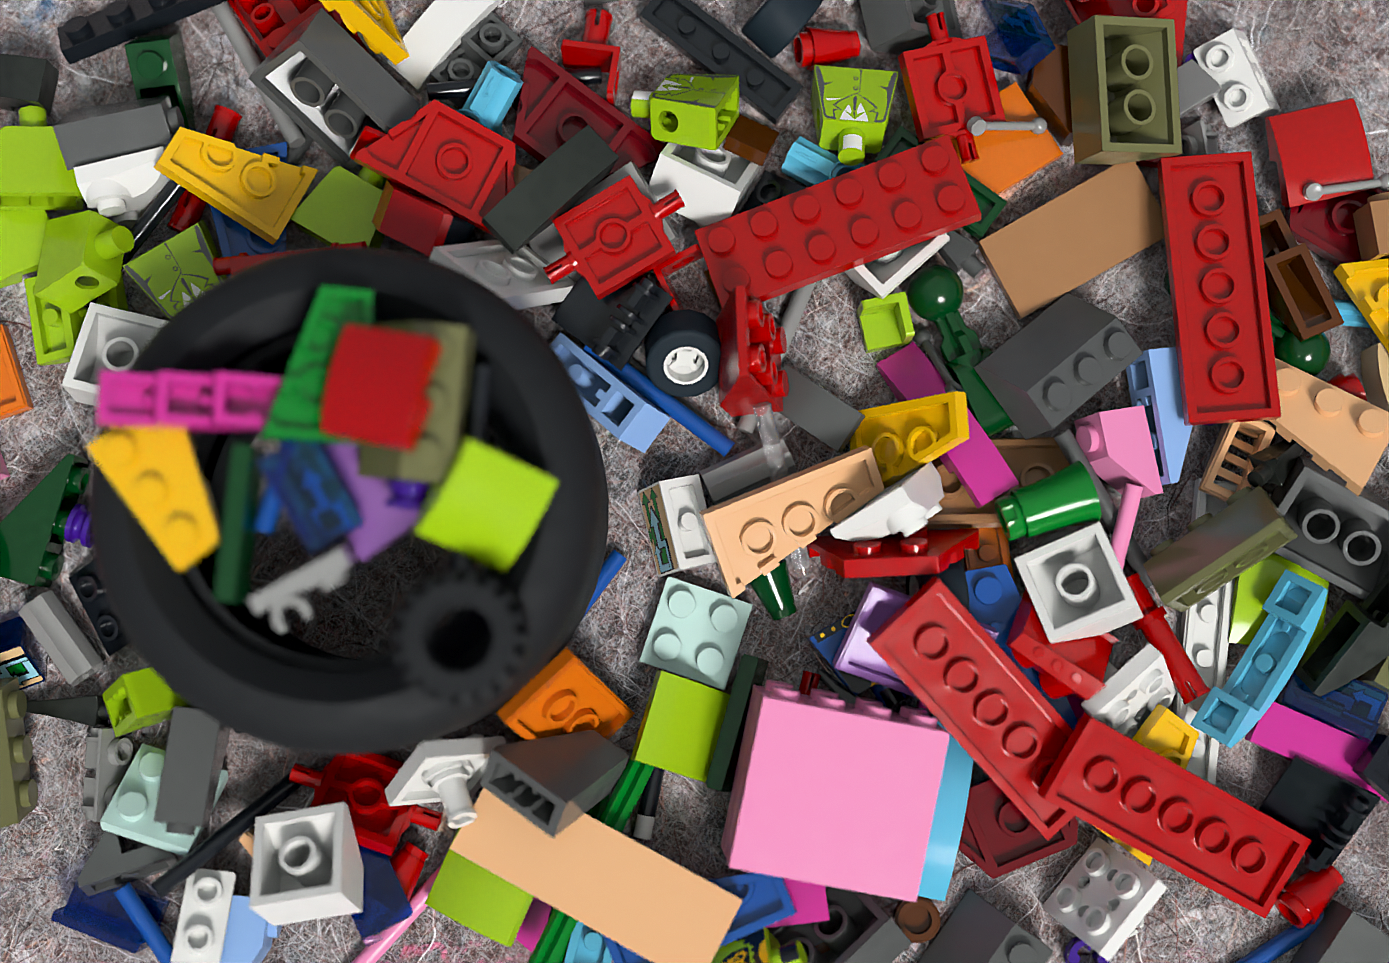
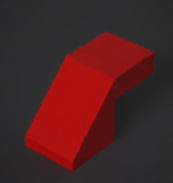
[372,180,454,257]

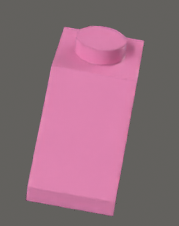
[1074,405,1163,499]

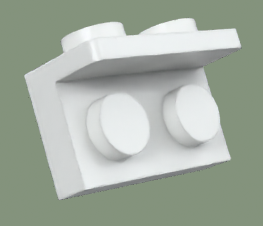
[1194,28,1281,128]
[170,868,236,963]

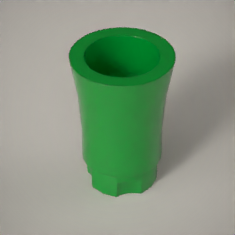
[994,460,1101,541]

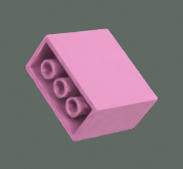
[721,680,950,902]

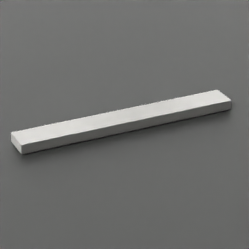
[1172,478,1237,785]

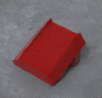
[1005,588,1119,700]

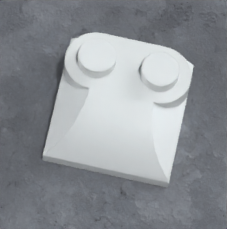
[74,146,170,229]
[830,462,945,541]

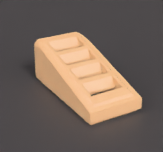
[1198,420,1276,502]

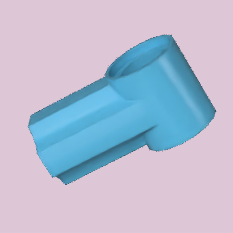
[457,61,524,135]
[781,136,864,187]

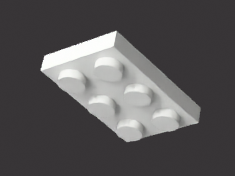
[429,239,576,310]

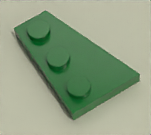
[260,285,374,446]

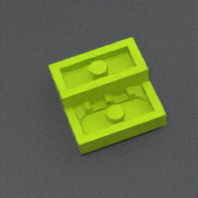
[0,210,49,289]
[24,271,128,366]
[412,437,558,572]
[1228,553,1329,653]
[630,670,730,783]
[424,827,534,947]

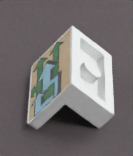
[638,474,717,577]

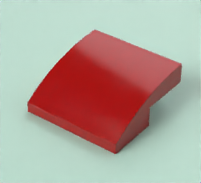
[1265,98,1374,208]
[320,324,443,452]

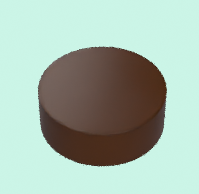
[893,896,940,943]

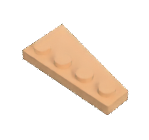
[1269,358,1389,497]
[699,445,885,599]

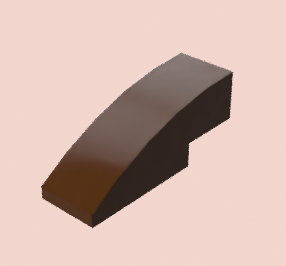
[1259,208,1344,342]

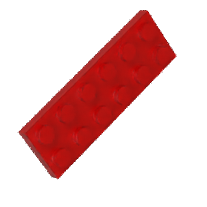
[694,134,981,309]
[1157,151,1281,426]
[865,576,1074,841]
[1037,712,1312,919]

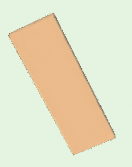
[449,788,743,963]

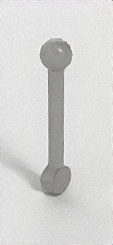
[967,116,1047,136]
[1302,173,1389,201]

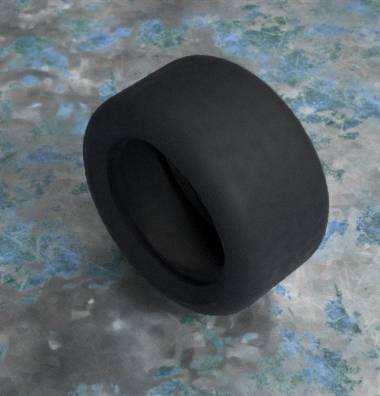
[89,247,609,754]

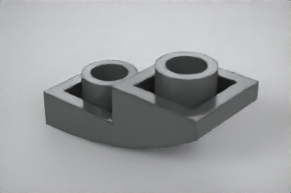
[429,12,523,109]
[779,364,865,453]

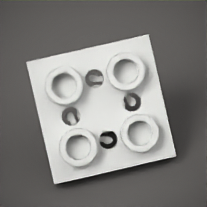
[1081,643,1177,739]
[384,734,506,828]
[1042,837,1167,962]

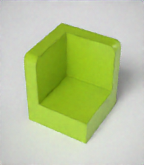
[856,291,915,353]

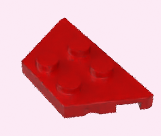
[354,99,516,237]
[806,526,980,578]

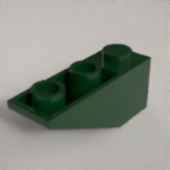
[124,32,196,131]
[0,453,91,588]

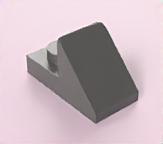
[77,831,179,897]

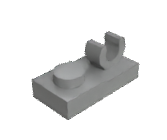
[247,542,356,633]

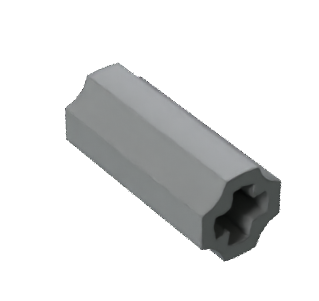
[699,435,797,505]
[18,590,106,687]

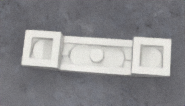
[387,0,511,94]

